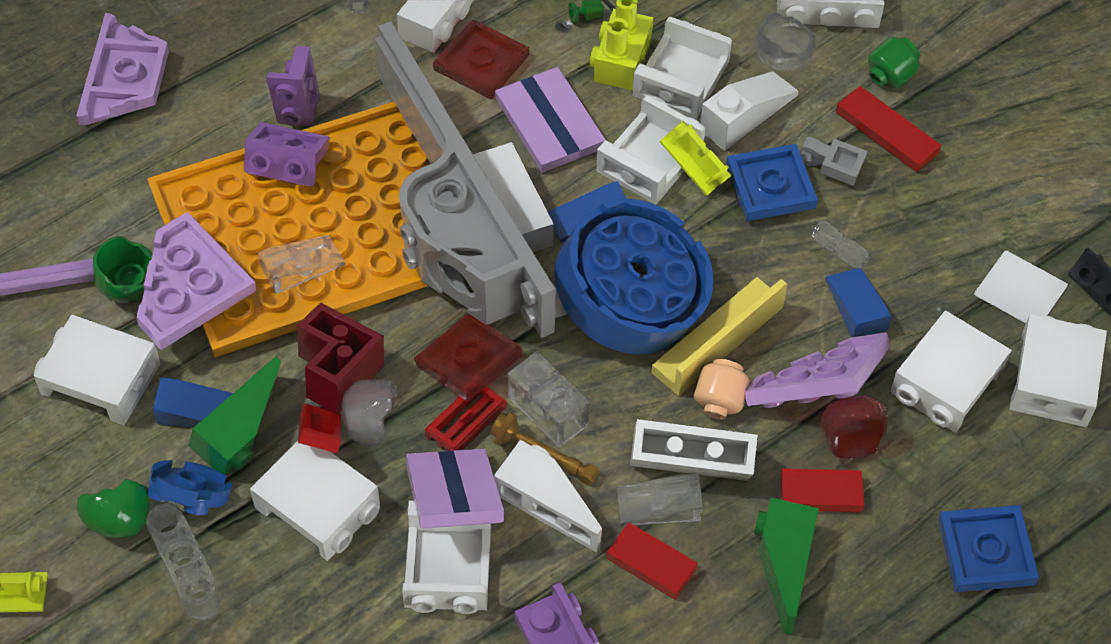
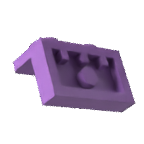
[267,46,320,126]
[244,122,330,187]
[514,582,599,644]

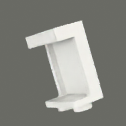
[633,17,732,120]
[596,96,705,205]
[891,310,1012,432]
[1009,314,1107,427]
[33,315,161,426]
[250,441,380,561]
[402,501,491,614]

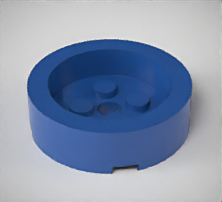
[554,199,713,355]

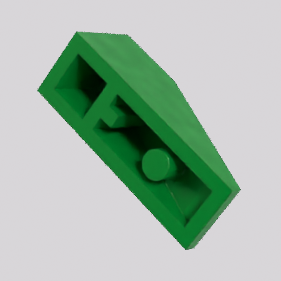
[188,356,281,475]
[754,497,819,635]

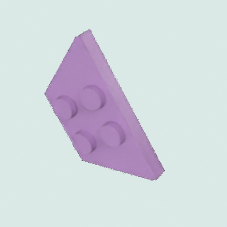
[76,13,169,126]

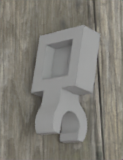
[801,137,868,186]

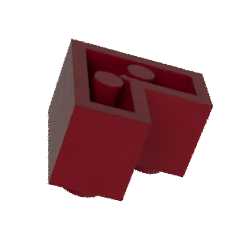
[297,302,384,415]

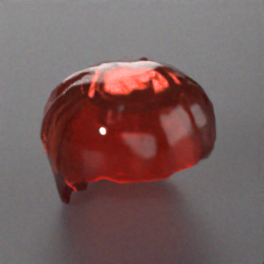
[820,395,889,459]

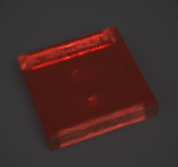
[433,19,529,100]
[414,313,523,402]

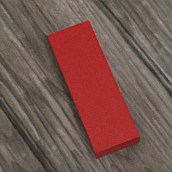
[836,86,942,172]

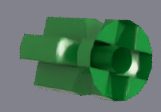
[568,0,604,23]

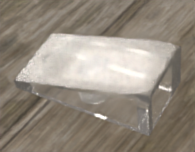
[258,235,345,294]
[617,473,703,526]

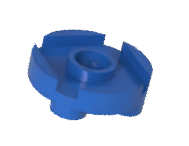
[148,460,232,515]

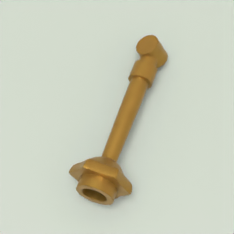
[490,412,600,486]

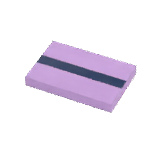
[495,67,605,173]
[406,449,504,529]

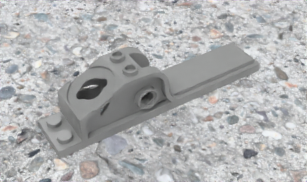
[375,21,556,338]

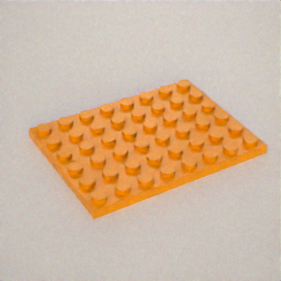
[147,101,462,358]

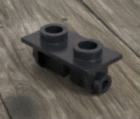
[1068,247,1111,316]

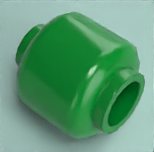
[868,37,921,89]

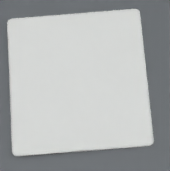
[974,251,1068,323]

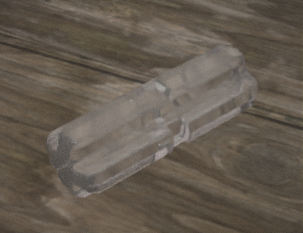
[811,220,871,269]

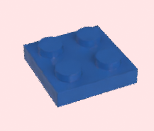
[726,144,818,222]
[938,505,1039,593]

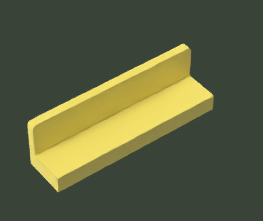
[651,277,788,396]

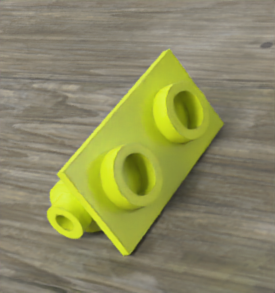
[659,120,731,196]
[0,571,48,613]

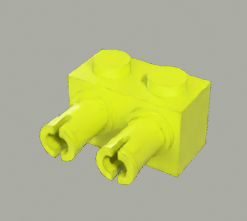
[589,0,654,91]

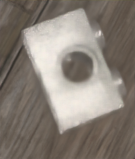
[507,351,590,448]

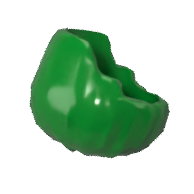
[93,236,153,303]
[77,479,150,538]

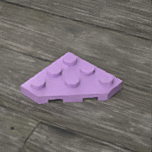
[137,212,256,350]
[745,332,891,408]

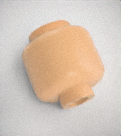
[694,359,750,420]

